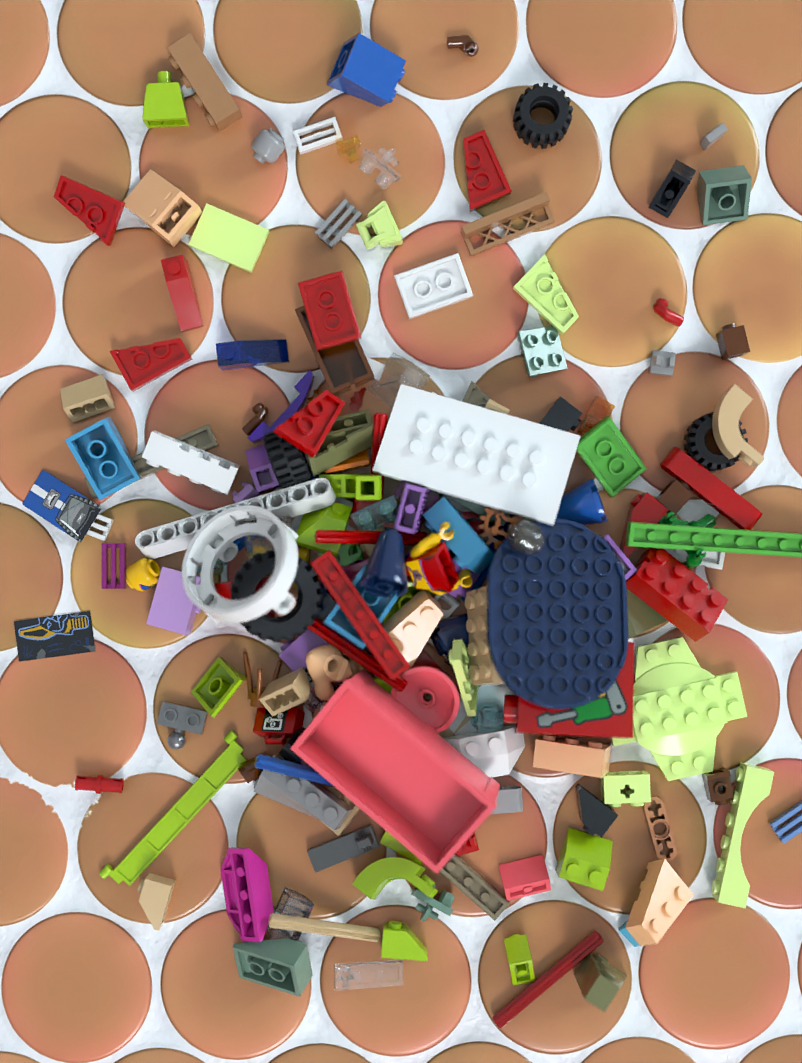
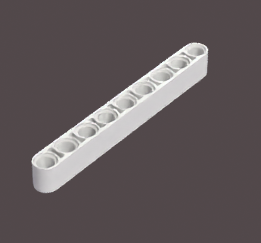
[135,478,336,559]

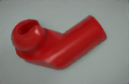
[653,298,684,327]

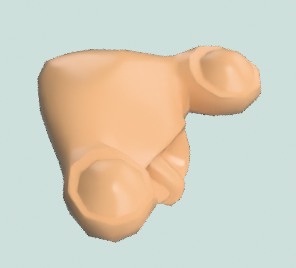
[306,644,352,701]

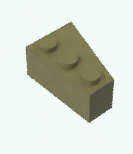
[308,409,373,476]
[574,953,627,1012]

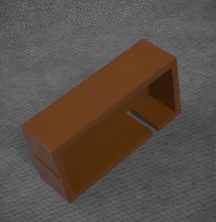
[295,306,375,396]

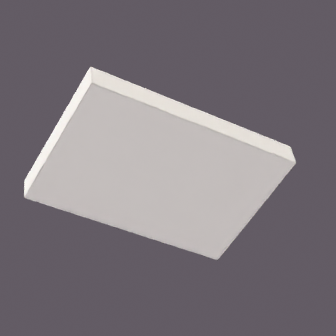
[394,253,473,319]

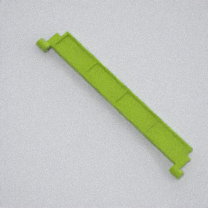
[99,730,247,886]

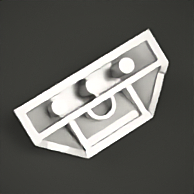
[443,724,525,778]

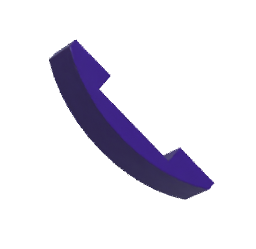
[248,370,314,443]

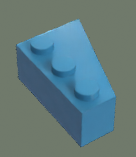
[423,497,495,574]

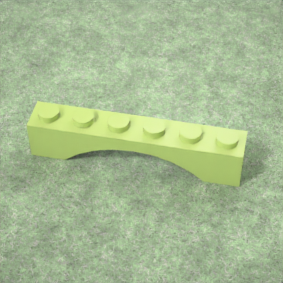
[711,762,774,908]

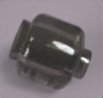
[507,520,544,556]

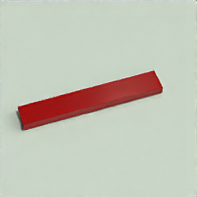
[310,550,411,681]

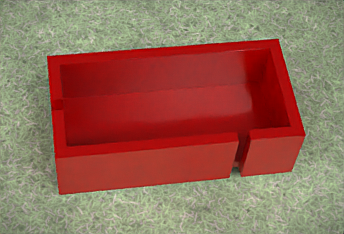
[626,548,728,642]

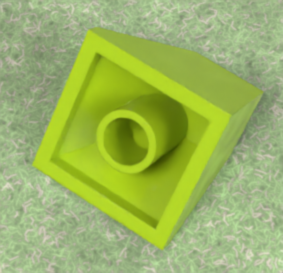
[295,502,352,556]

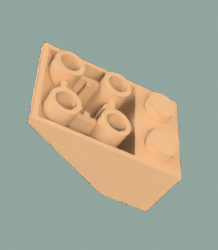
[123,169,202,247]

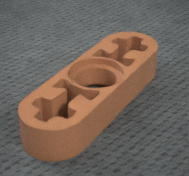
[642,795,677,862]

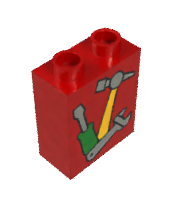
[504,642,634,739]

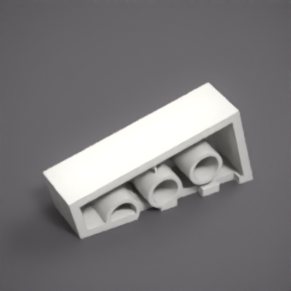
[142,430,240,495]

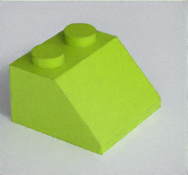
[555,827,613,891]

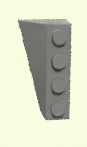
[254,754,353,830]

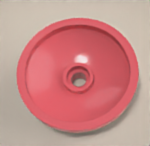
[391,666,460,734]

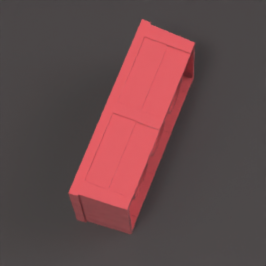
[290,669,500,874]

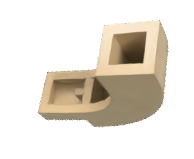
[712,384,765,467]

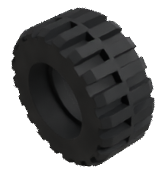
[231,550,322,642]

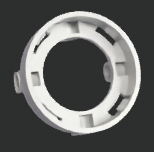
[182,505,299,625]

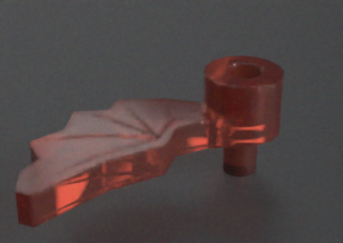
[349,387,366,413]

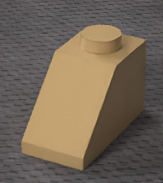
[137,873,176,931]

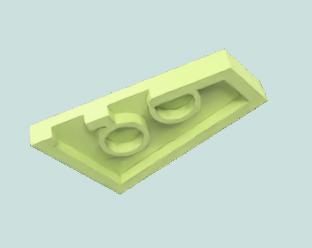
[513,254,579,335]
[449,639,479,716]

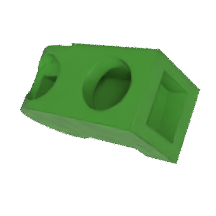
[318,544,364,567]

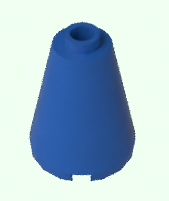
[556,479,608,525]

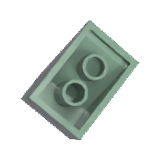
[232,938,313,997]

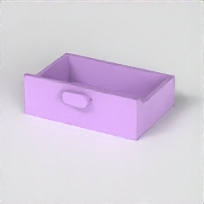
[146,566,202,635]

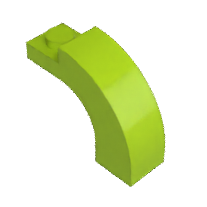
[319,473,382,500]
[352,857,438,900]

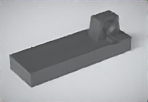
[307,824,379,873]

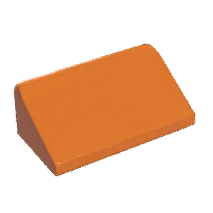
[324,449,370,474]

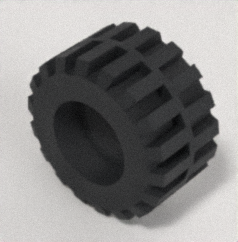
[513,83,573,149]
[684,412,748,471]
[264,432,311,489]

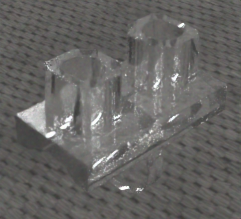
[359,147,402,189]

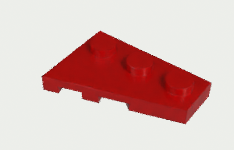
[463,130,512,212]
[54,175,125,246]
[110,338,192,392]
[273,390,345,458]

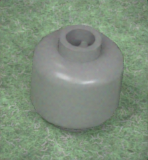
[251,128,285,164]

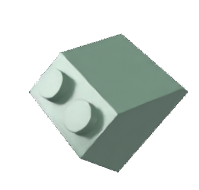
[697,165,752,226]

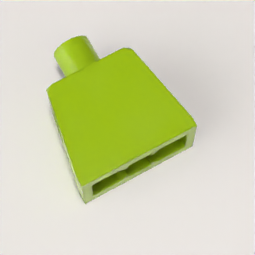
[142,71,190,128]

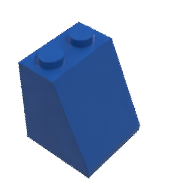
[327,33,406,107]

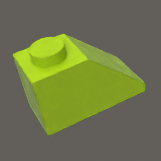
[381,920,428,961]
[504,934,535,986]

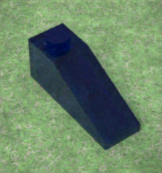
[216,339,289,371]

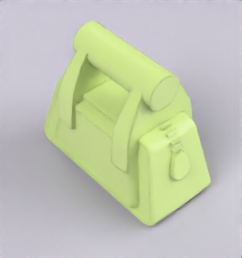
[356,201,403,250]

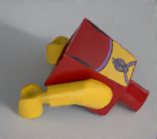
[405,522,473,595]

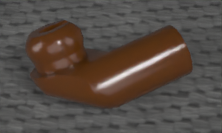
[447,35,479,57]

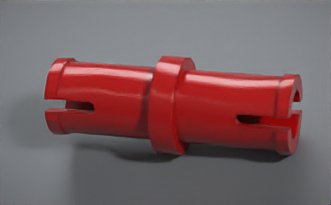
[75,775,124,794]

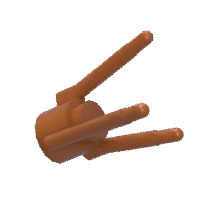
[243,652,282,708]

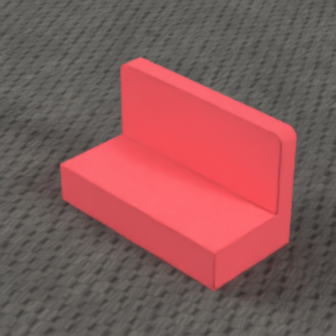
[499,855,551,901]

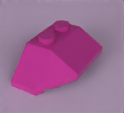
[220,848,274,942]

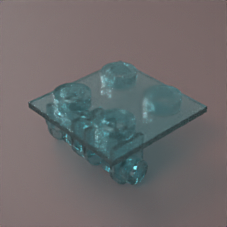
[351,495,399,531]

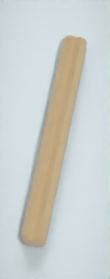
[268,913,380,942]

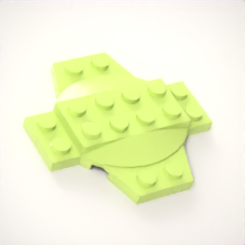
[611,637,747,781]

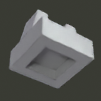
[649,350,676,377]

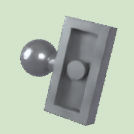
[157,702,208,750]

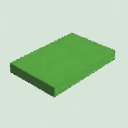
[576,416,647,498]

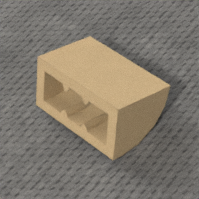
[60,374,115,423]
[259,667,310,716]

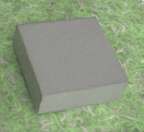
[700,123,728,150]

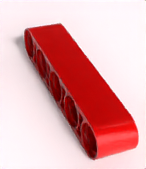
[660,447,763,530]

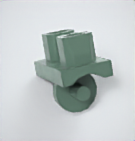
[411,884,455,922]

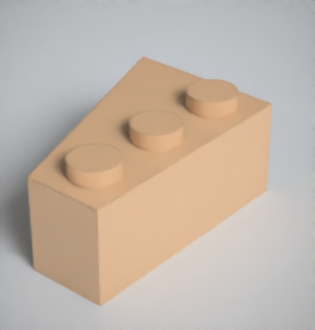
[382,590,444,671]
[533,735,612,778]
[625,859,694,946]

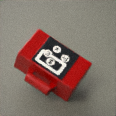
[253,707,305,745]

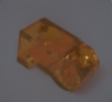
[576,396,615,436]

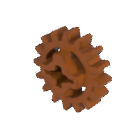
[478,507,528,550]

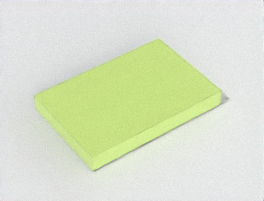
[188,203,269,273]

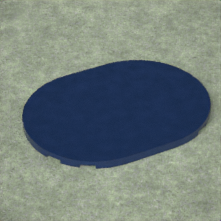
[486,518,628,709]

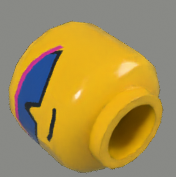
[126,558,161,591]

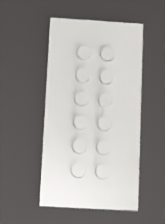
[372,384,580,526]

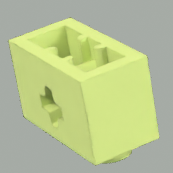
[600,770,651,807]

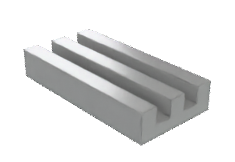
[315,199,362,249]

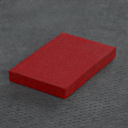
[298,270,362,351]

